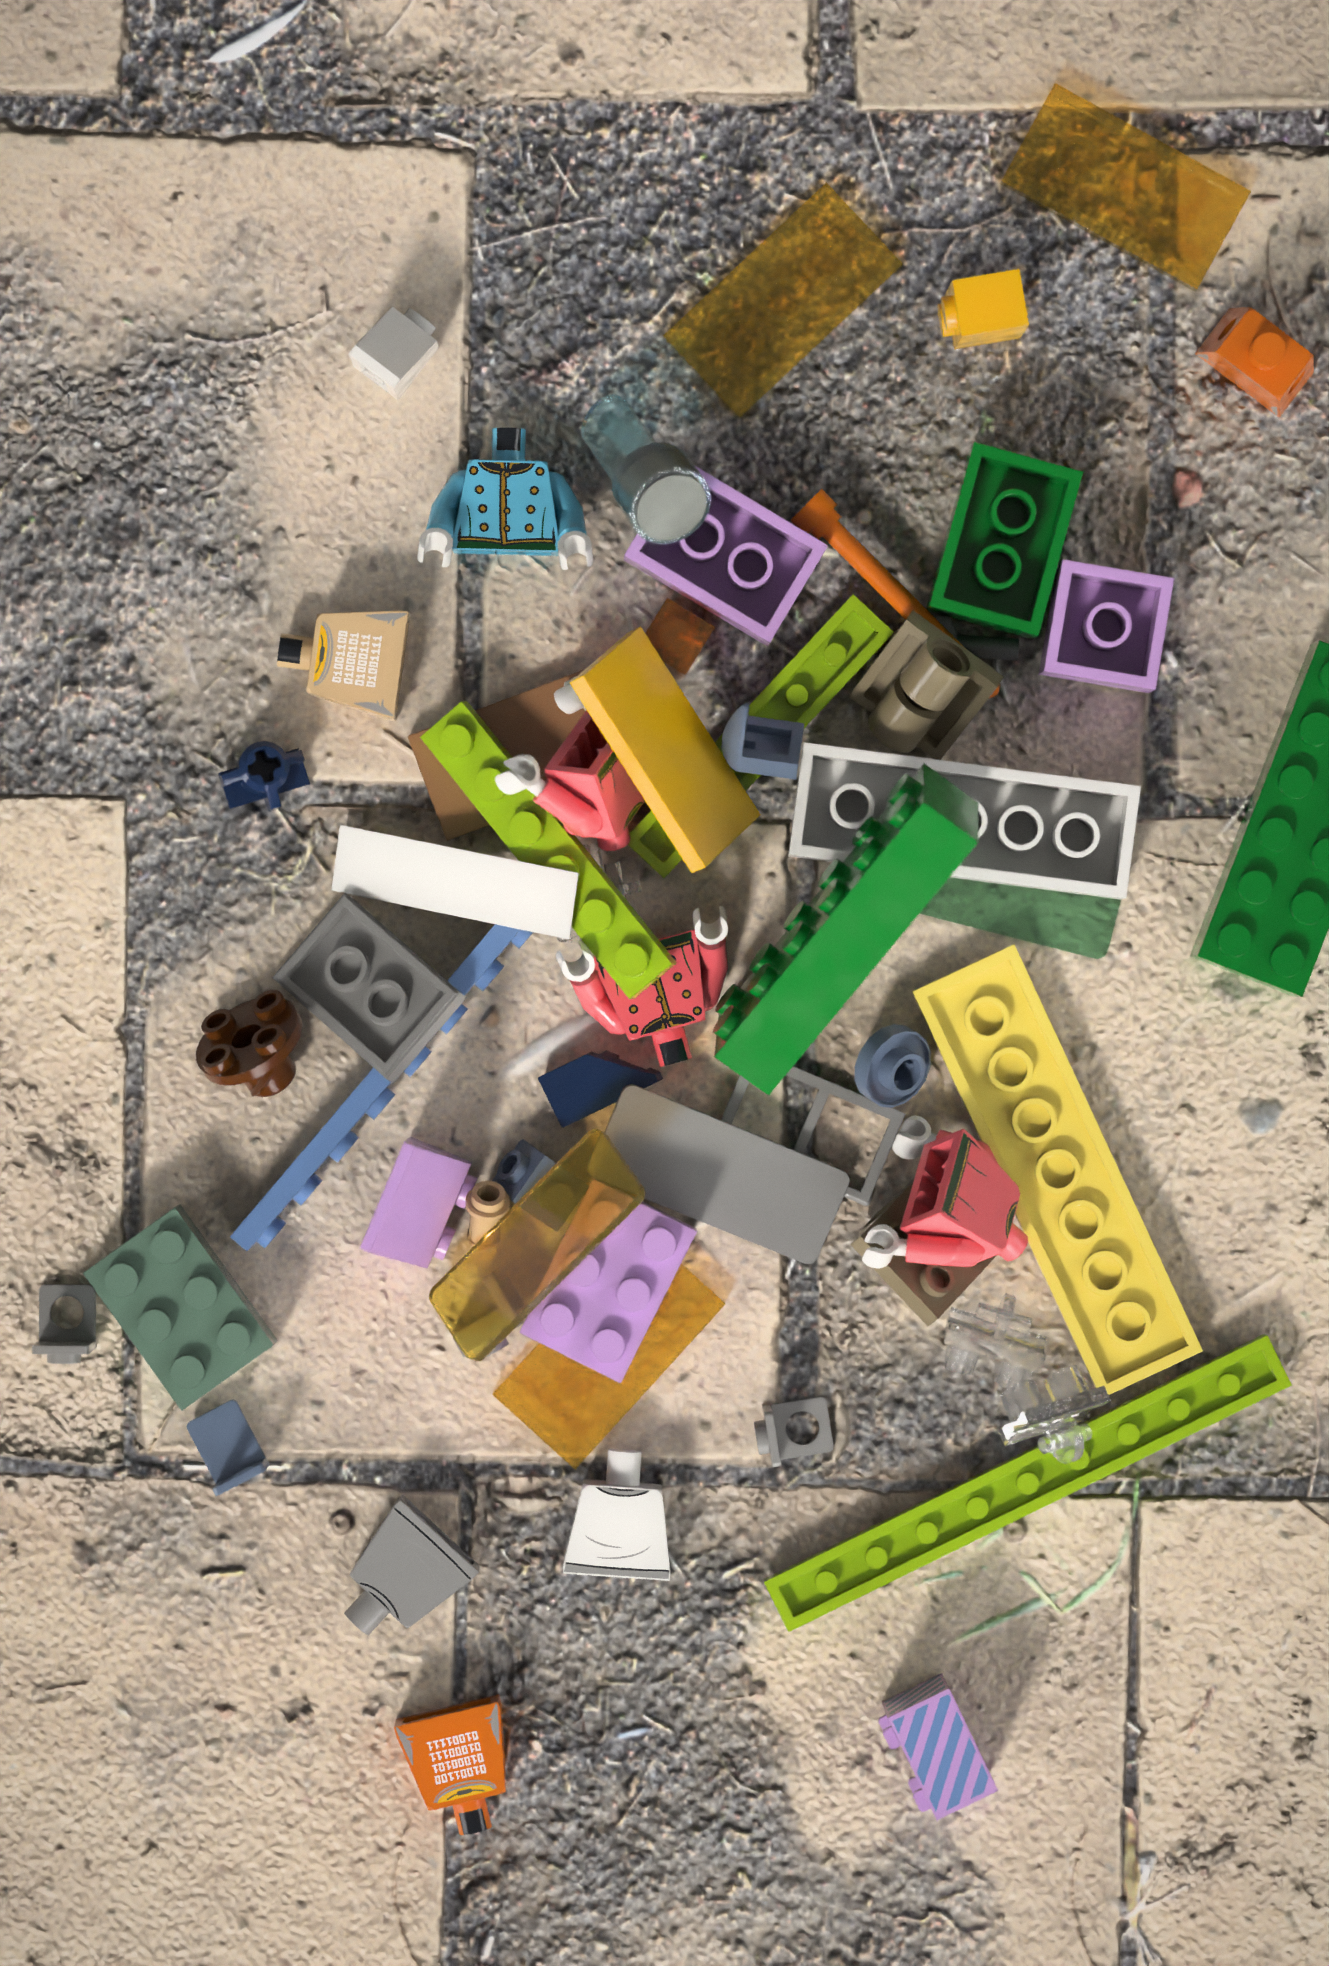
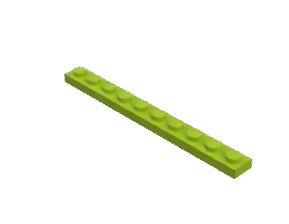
[763,1334,1292,1632]

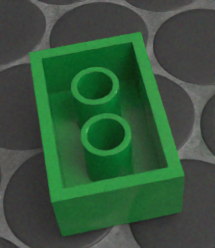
[926,442,1083,640]

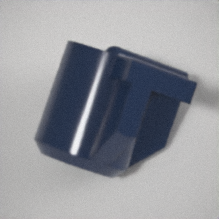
[218,741,310,812]

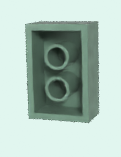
[83,1204,278,1411]

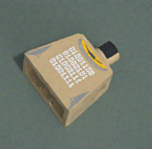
[277,611,410,721]

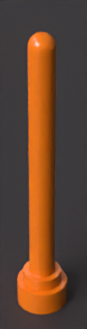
[790,489,1000,698]

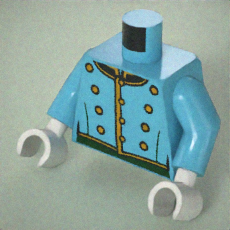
[417,428,594,570]

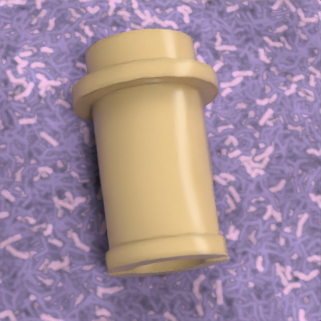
[465,1181,510,1252]

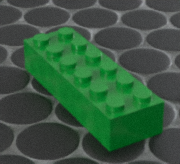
[1190,640,1329,997]
[713,764,979,1096]

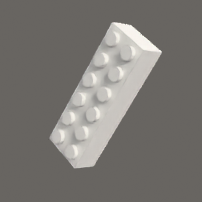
[788,742,1141,899]

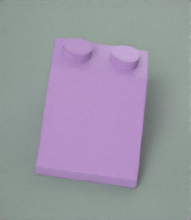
[360,1136,477,1268]

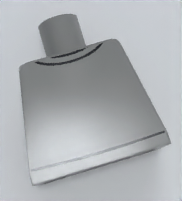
[344,1494,480,1635]

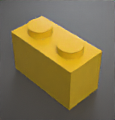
[937,269,1029,350]

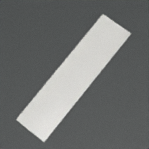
[332,825,579,939]

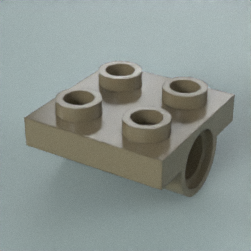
[848,610,1004,760]
[850,1178,997,1326]

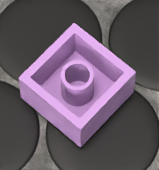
[1038,559,1174,693]

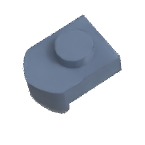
[721,702,804,780]

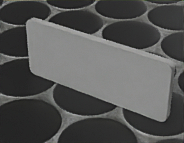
[590,1084,850,1264]

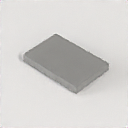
[272,893,466,1084]

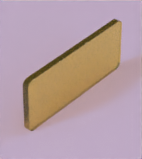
[429,1129,645,1362]

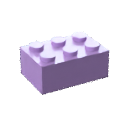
[624,458,828,647]
[519,1179,697,1384]

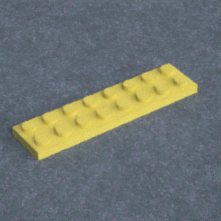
[911,944,1203,1398]

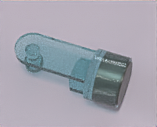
[581,394,711,544]

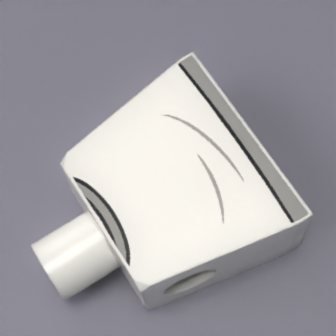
[563,1449,670,1581]

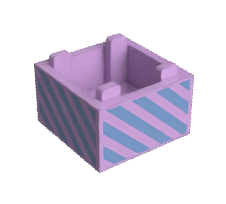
[878,1673,998,1820]

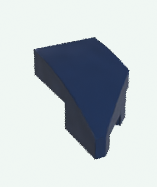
[538,1050,663,1128]

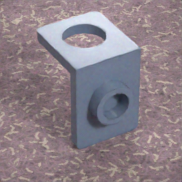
[187,1400,270,1496]

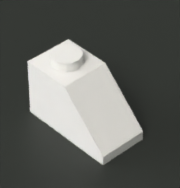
[349,307,439,400]

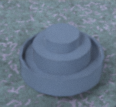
[855,1024,931,1108]

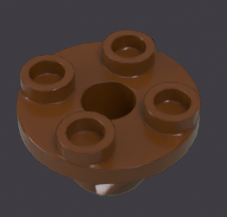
[196,989,303,1097]

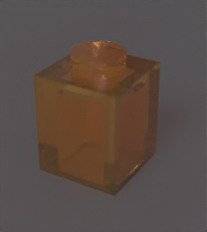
[645,598,715,679]

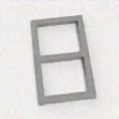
[721,1066,905,1206]

